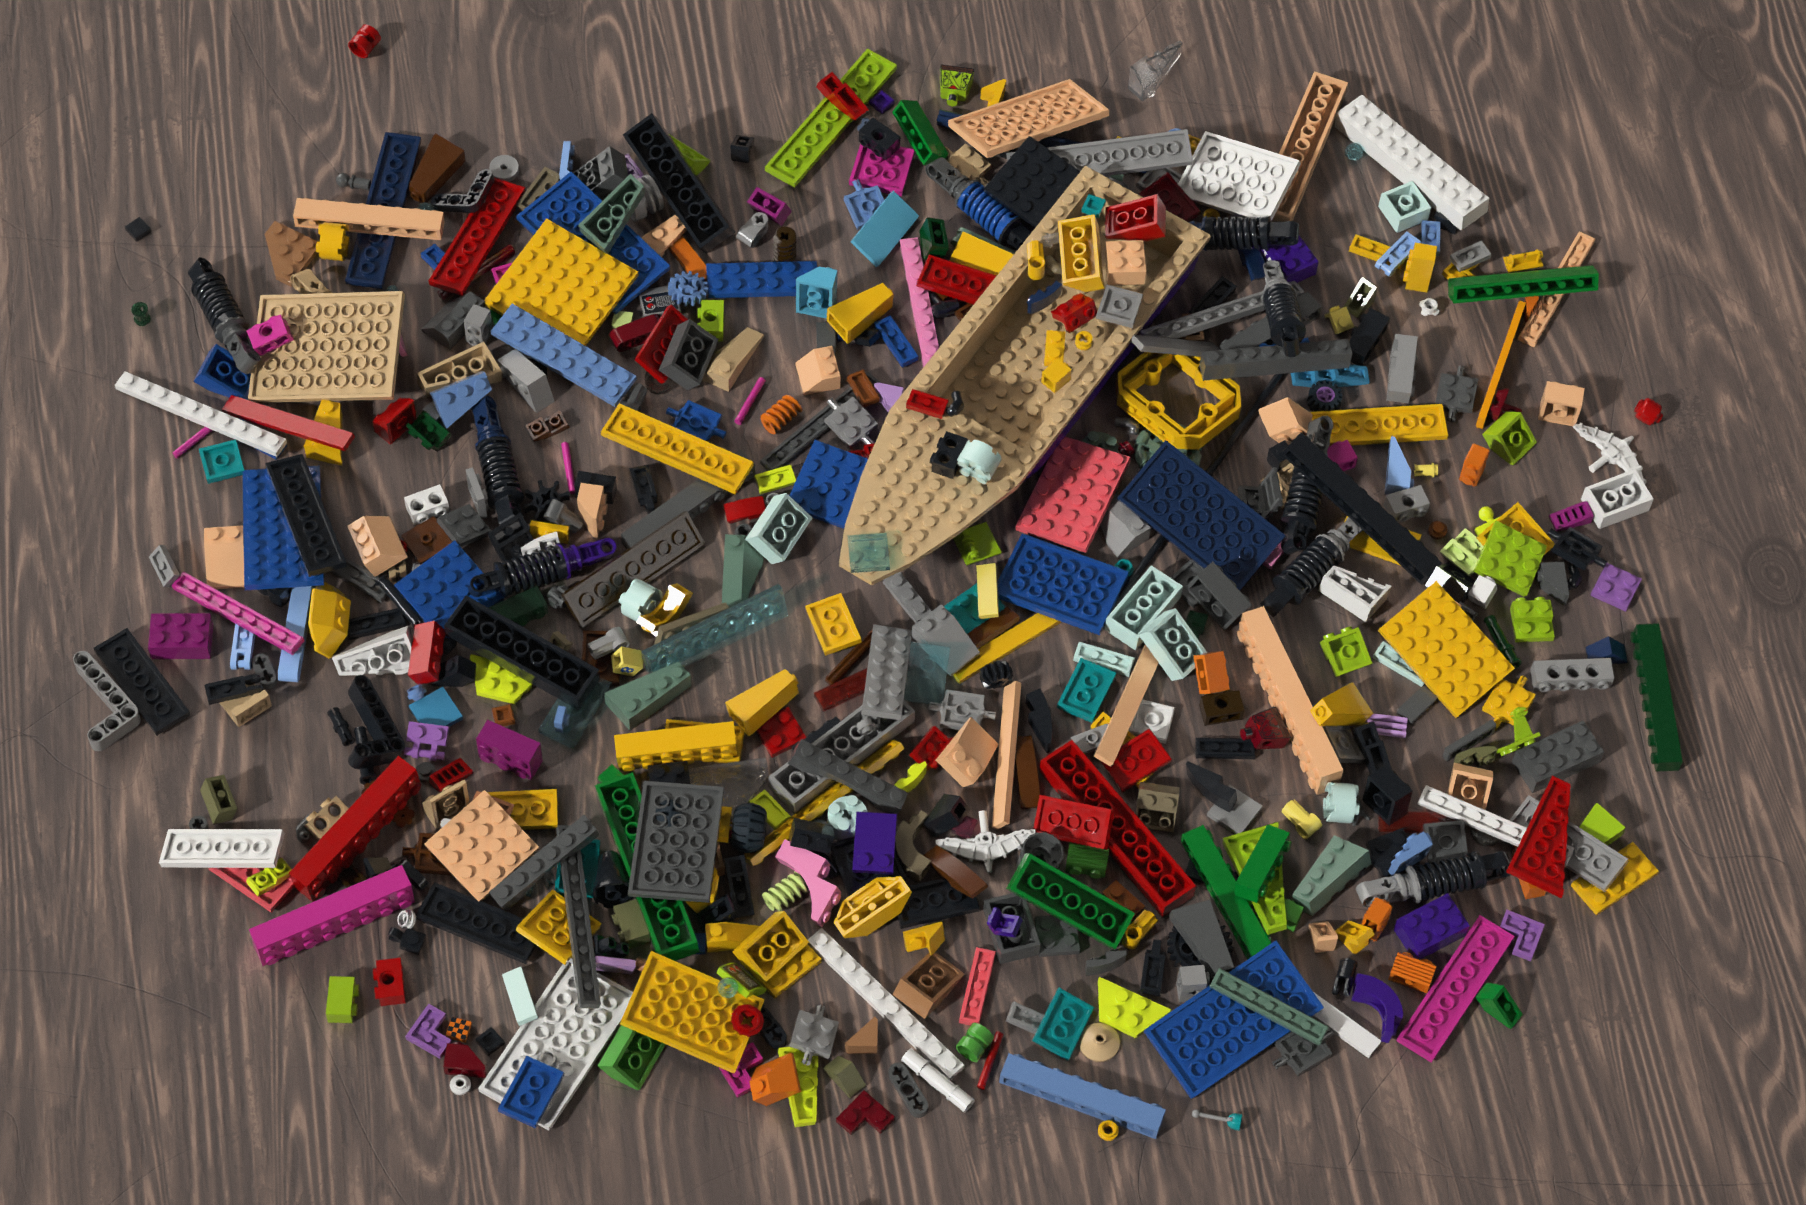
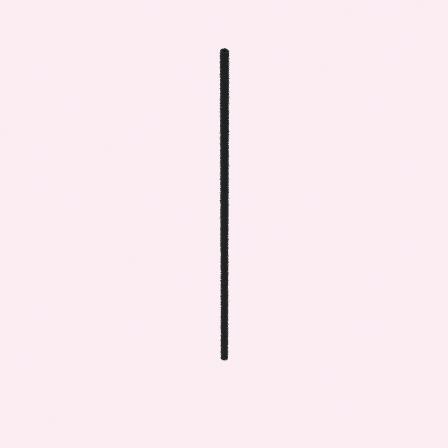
[1103,373,1285,628]

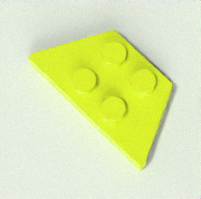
[470,654,533,704]
[1097,977,1171,1038]

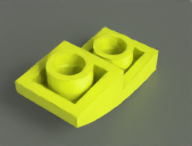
[894,761,927,793]
[246,857,292,896]

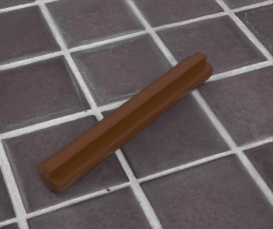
[825,628,873,686]

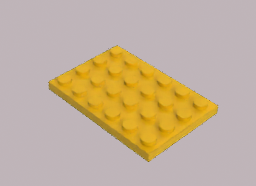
[1378,580,1515,718]
[620,951,764,1073]

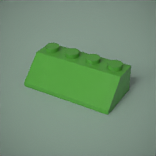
[598,1025,666,1090]

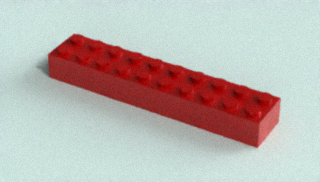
[1039,740,1196,918]

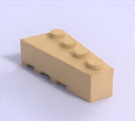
[417,342,502,398]

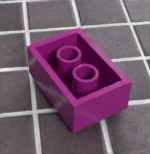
[148,613,213,659]
[476,720,543,780]

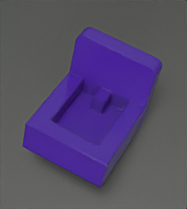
[987,907,1023,938]

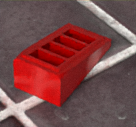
[429,757,473,793]

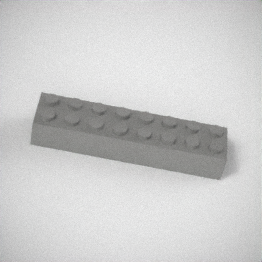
[769,700,915,814]

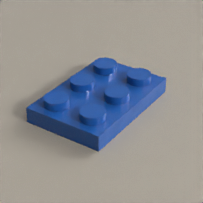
[498,1056,564,1128]

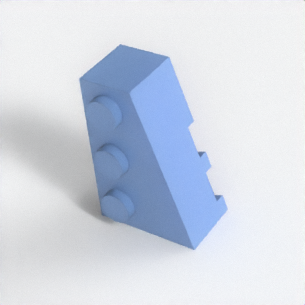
[430,371,492,429]

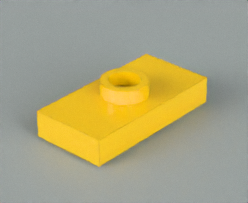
[529,520,569,544]

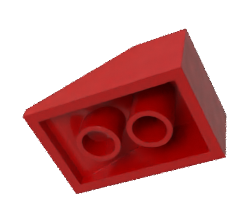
[1105,194,1166,241]

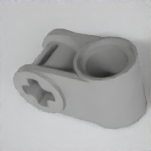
[736,212,768,248]

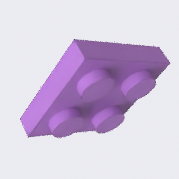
[1590,563,1642,612]

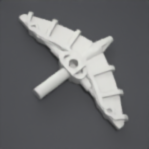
[1573,422,1647,484]
[935,810,1035,873]

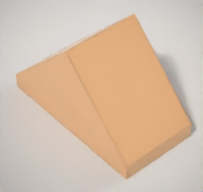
[1309,921,1338,953]

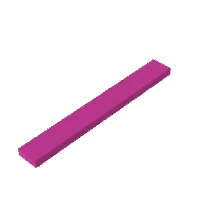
[171,571,305,655]

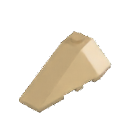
[702,327,764,392]

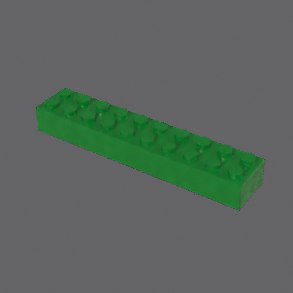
[595,772,700,961]

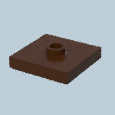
[401,516,452,564]

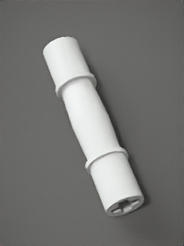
[901,1048,975,1113]

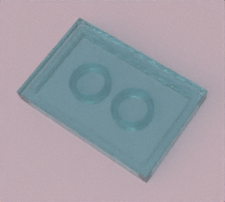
[904,642,950,704]

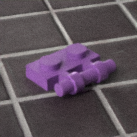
[404,721,449,761]

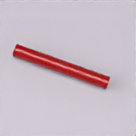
[977,1031,1004,1090]

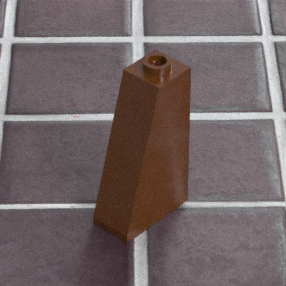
[409,133,466,204]

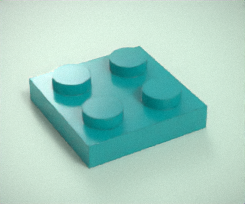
[199,439,244,484]

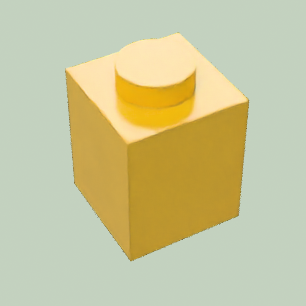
[1041,358,1072,393]

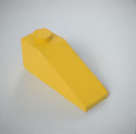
[705,922,760,953]

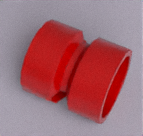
[348,24,381,58]

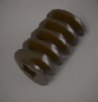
[773,226,797,262]

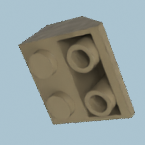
[1136,782,1180,832]

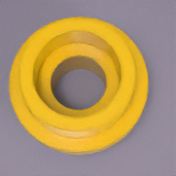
[1098,1120,1119,1141]

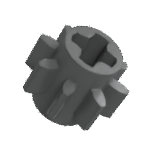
[547,585,568,609]

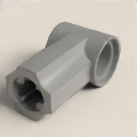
[587,627,630,660]

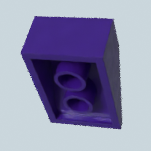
[852,812,897,875]

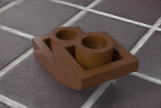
[525,410,570,442]

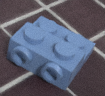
[1388,831,1433,876]

